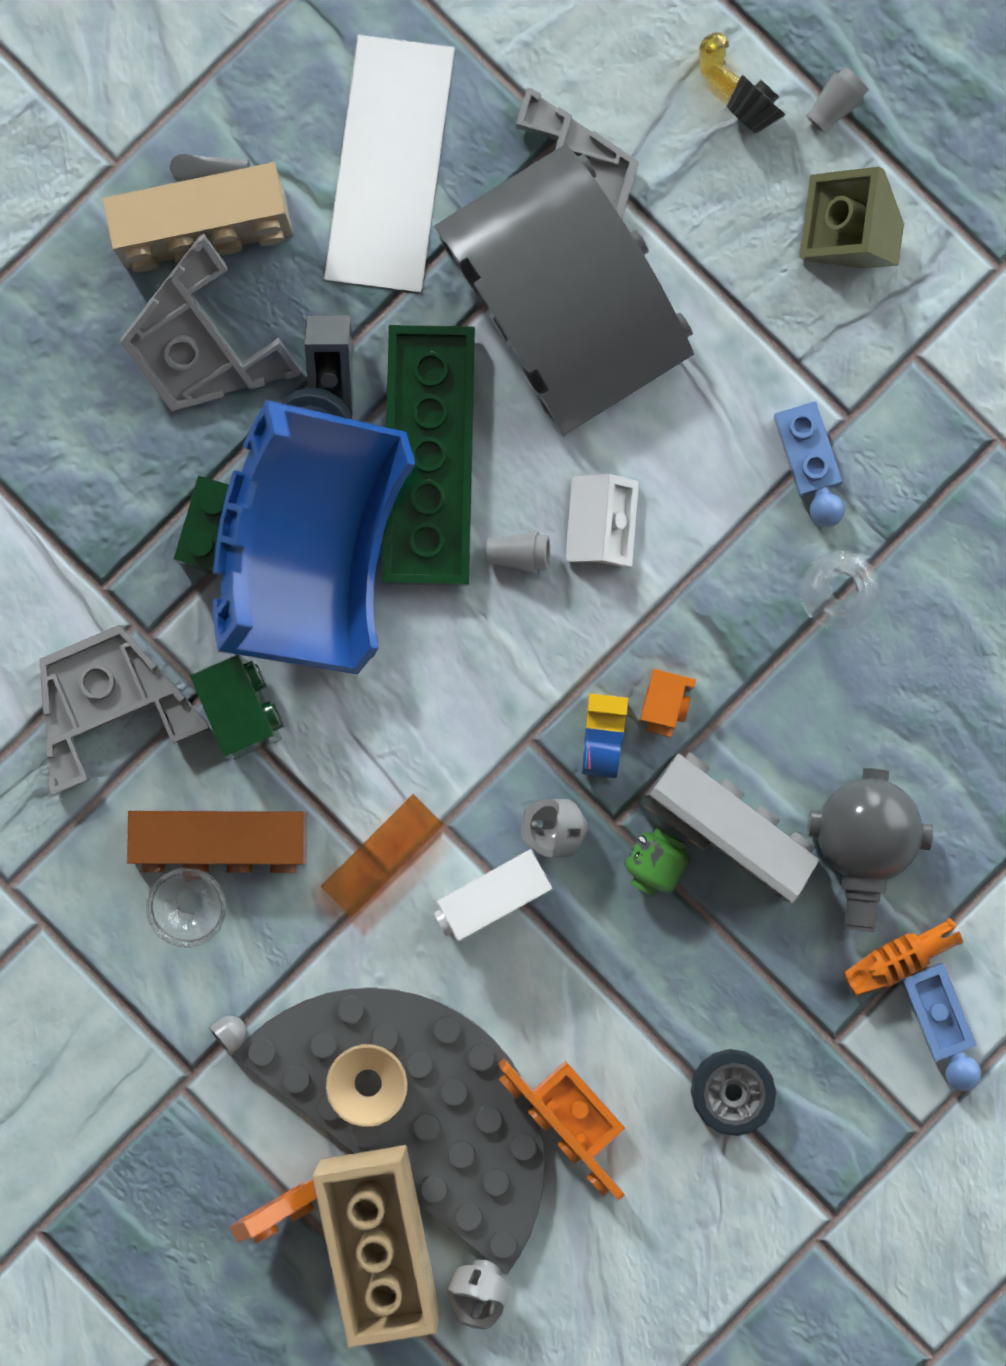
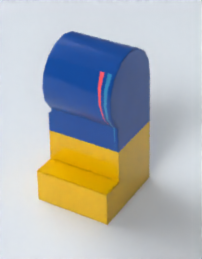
[582,693,628,778]

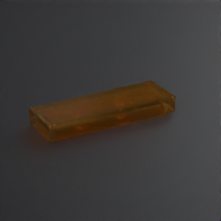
[321,794,444,917]

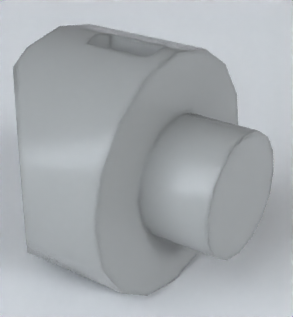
[521,799,588,857]
[447,1259,510,1329]

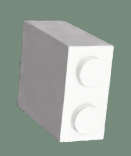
[434,849,552,941]

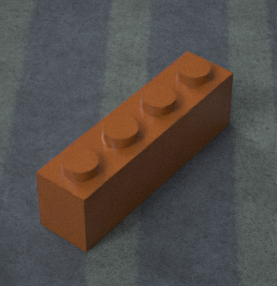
[127,811,307,873]

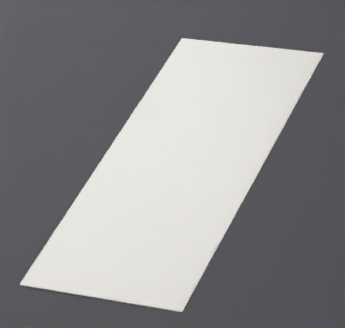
[324,35,455,292]

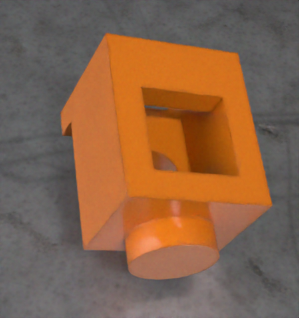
[639,669,696,738]

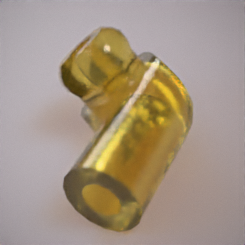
[699,32,740,97]

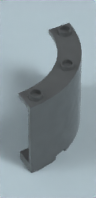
[434,144,694,436]

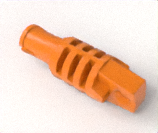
[843,918,963,997]

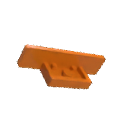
[498,1058,625,1201]

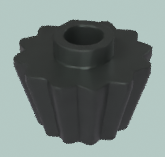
[726,75,786,134]

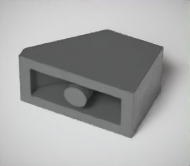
[305,315,353,416]

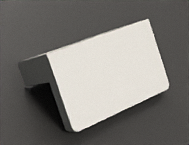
[565,474,639,567]

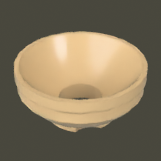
[326,1044,408,1127]

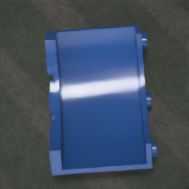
[213,400,415,675]

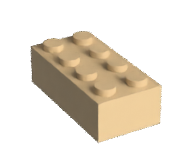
[102,162,293,272]
[312,1145,441,1348]

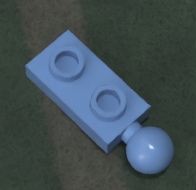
[773,401,845,527]
[901,962,981,1091]

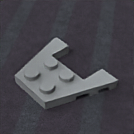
[516,87,639,219]
[120,234,301,411]
[39,625,210,795]

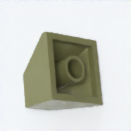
[799,166,904,269]

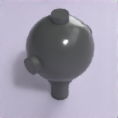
[807,768,933,932]

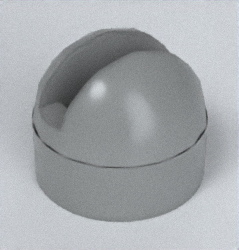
[209,1016,247,1055]

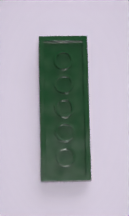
[382,325,475,586]

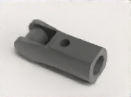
[170,154,250,182]

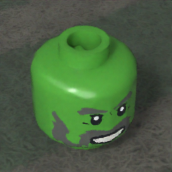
[625,828,690,896]

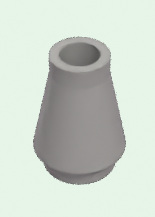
[806,67,869,133]
[486,531,551,574]

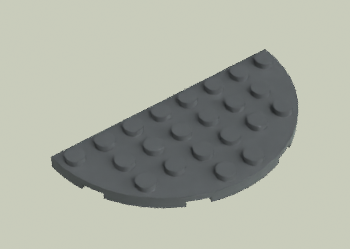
[232,987,545,1275]

